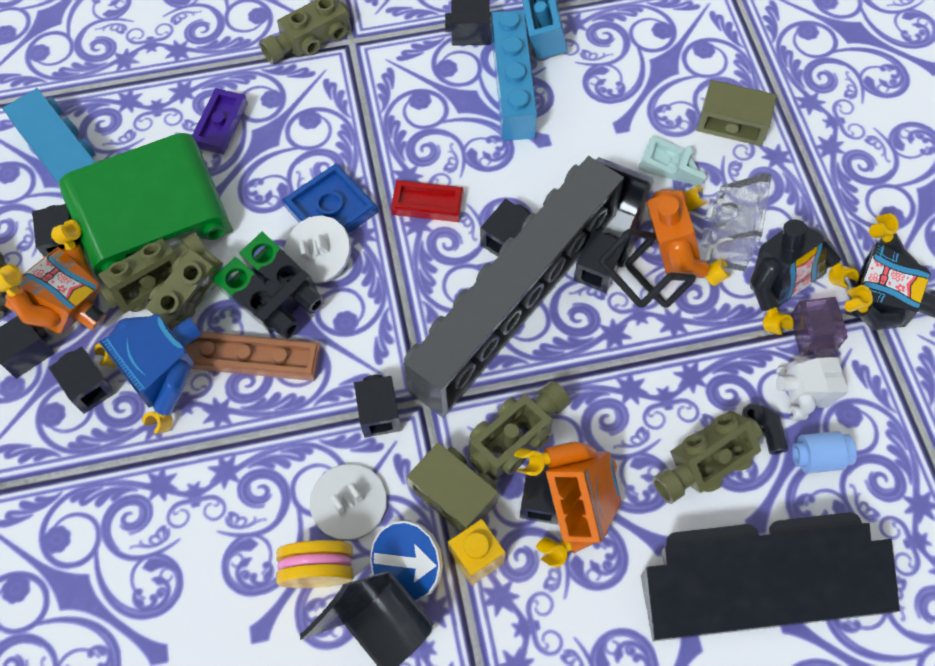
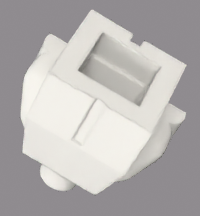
[776,357,849,421]

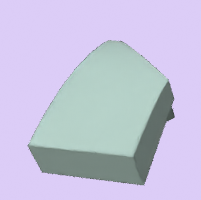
[638,134,706,185]

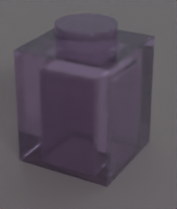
[790,297,848,358]

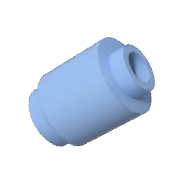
[792,431,857,474]

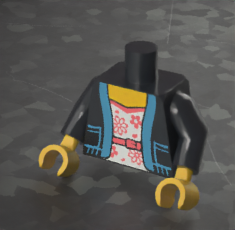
[845,213,935,330]
[750,219,859,335]

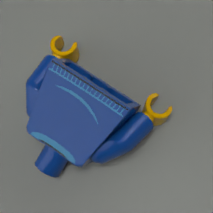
[94,314,202,434]

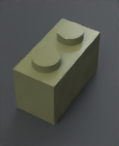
[696,80,777,146]
[406,442,498,532]

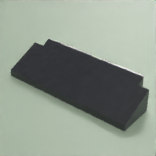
[640,512,900,642]

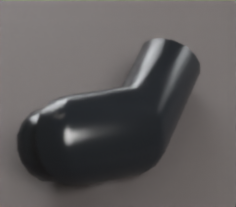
[742,403,788,455]

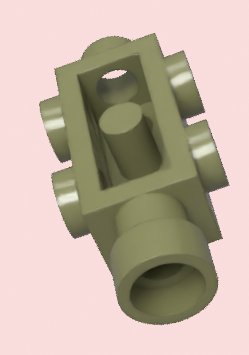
[259,0,351,64]
[98,233,207,314]
[145,249,224,329]
[469,381,571,481]
[652,410,763,504]

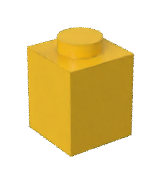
[448,519,506,586]

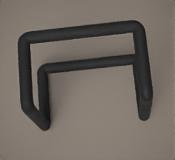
[599,229,696,308]

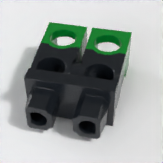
[212,231,324,339]

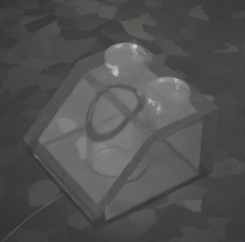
[699,173,772,272]

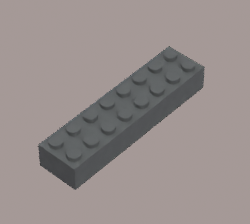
[404,155,624,419]

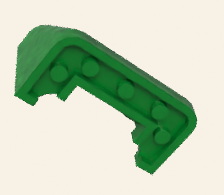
[58,133,233,281]

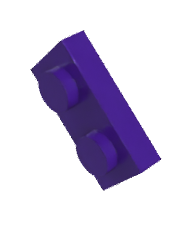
[192,88,248,155]

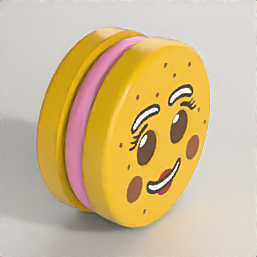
[276,540,354,588]

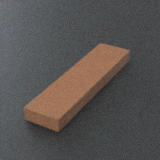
[185,331,321,381]

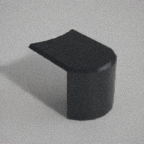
[596,157,654,267]
[300,572,435,666]

